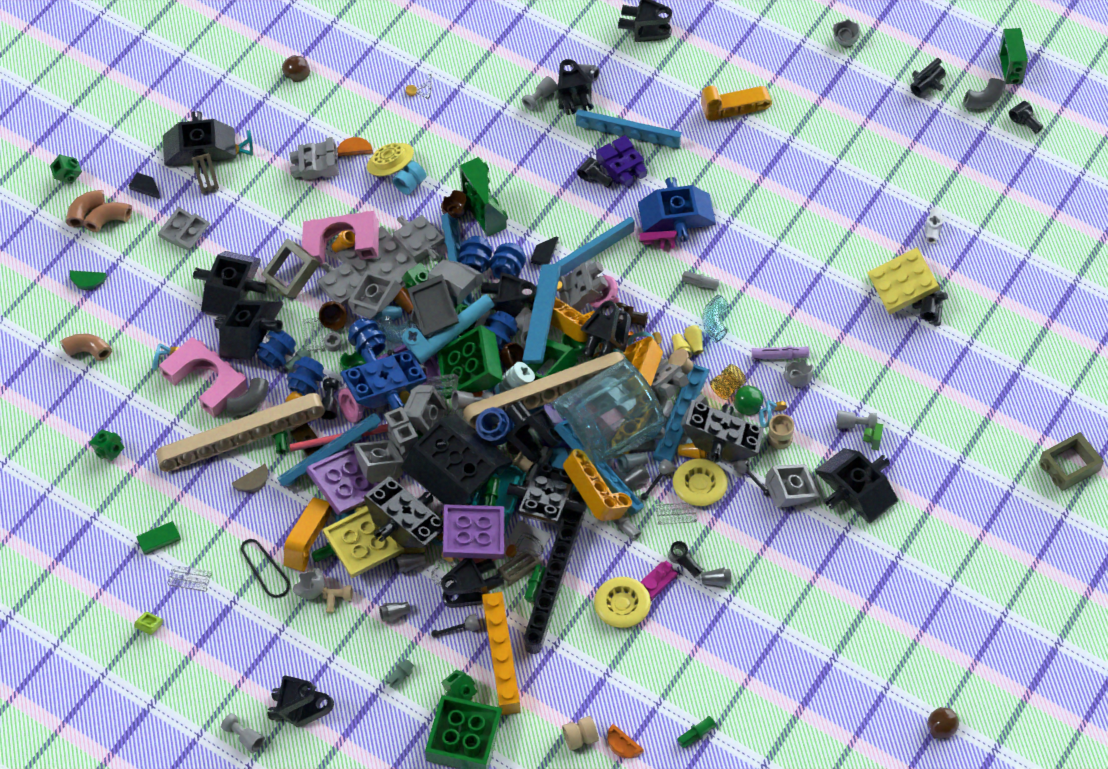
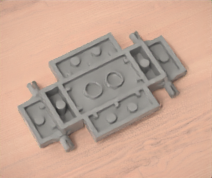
[317,215,444,306]

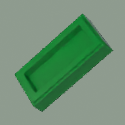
[136,521,181,555]

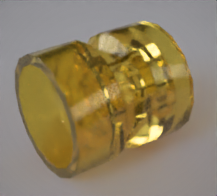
[710,364,746,400]

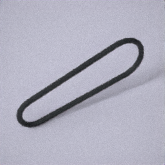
[241,539,290,598]

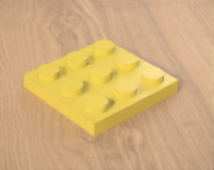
[867,247,940,315]
[322,507,404,579]

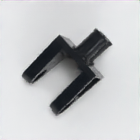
[618,0,672,42]
[558,59,594,115]
[480,272,536,318]
[581,301,631,358]
[504,401,562,463]
[441,558,505,608]
[267,675,334,728]

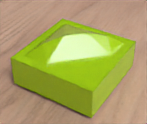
[134,611,163,635]

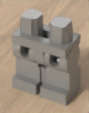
[289,137,339,181]
[559,261,608,312]
[649,358,689,401]
[384,407,418,461]

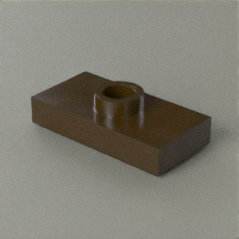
[290,423,324,457]

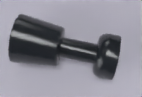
[320,378,340,420]

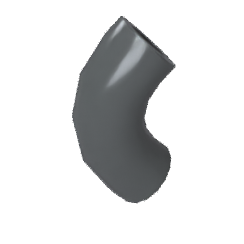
[963,78,1006,109]
[227,378,269,417]

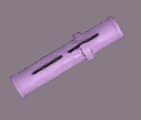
[751,345,809,360]

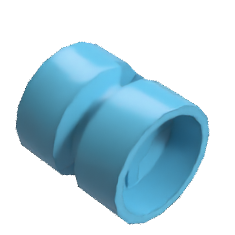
[393,161,427,195]

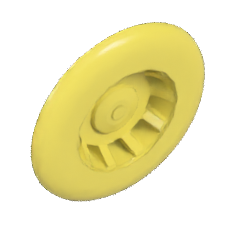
[367,143,414,176]
[673,459,728,506]
[594,577,651,628]

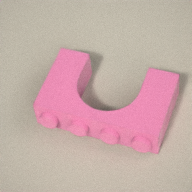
[302,211,379,266]
[159,337,248,418]

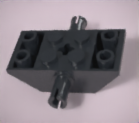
[163,111,236,174]
[193,251,268,317]
[214,300,284,360]
[684,400,764,463]
[815,448,898,524]
[507,463,587,527]
[364,476,443,548]

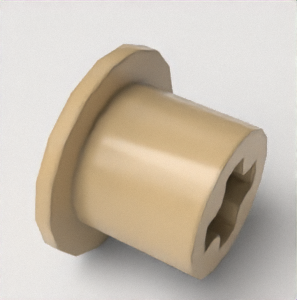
[668,349,694,374]
[511,452,534,473]

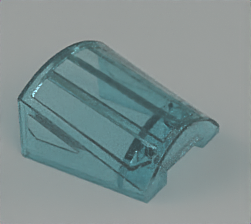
[552,358,667,467]

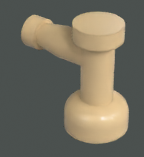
[322,585,353,614]

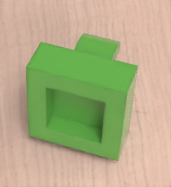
[863,423,884,451]

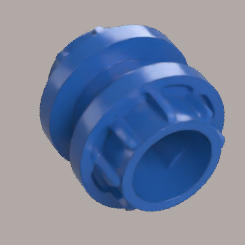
[458,236,493,274]
[490,242,526,280]
[484,311,518,352]
[348,318,386,356]
[257,329,296,369]
[286,357,325,396]
[476,407,514,446]

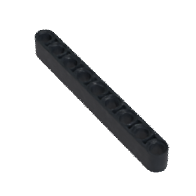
[524,491,586,654]

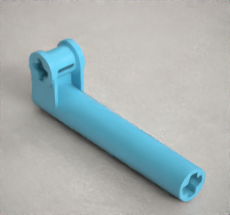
[402,294,495,364]

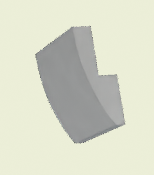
[158,206,210,251]

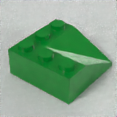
[459,157,508,237]
[437,325,503,399]
[425,695,502,769]

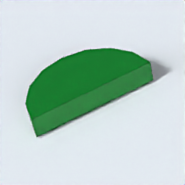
[70,270,107,290]

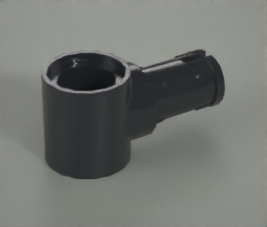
[1009,101,1043,134]
[577,157,614,188]
[668,541,704,578]

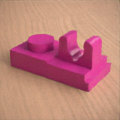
[638,231,677,249]
[640,560,678,601]

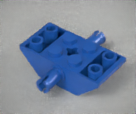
[638,177,716,243]
[340,348,427,410]

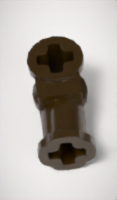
[615,302,649,328]

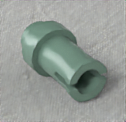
[284,348,311,373]
[386,659,414,689]

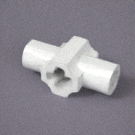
[925,207,943,244]

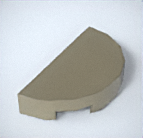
[232,464,269,493]

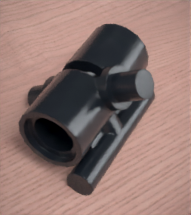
[910,58,946,98]
[912,282,948,326]

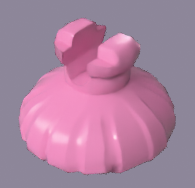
[589,275,619,308]
[338,388,370,423]

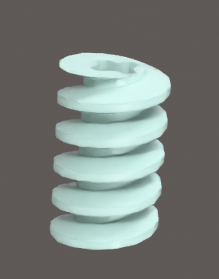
[498,362,535,393]

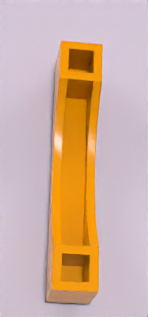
[482,592,521,715]

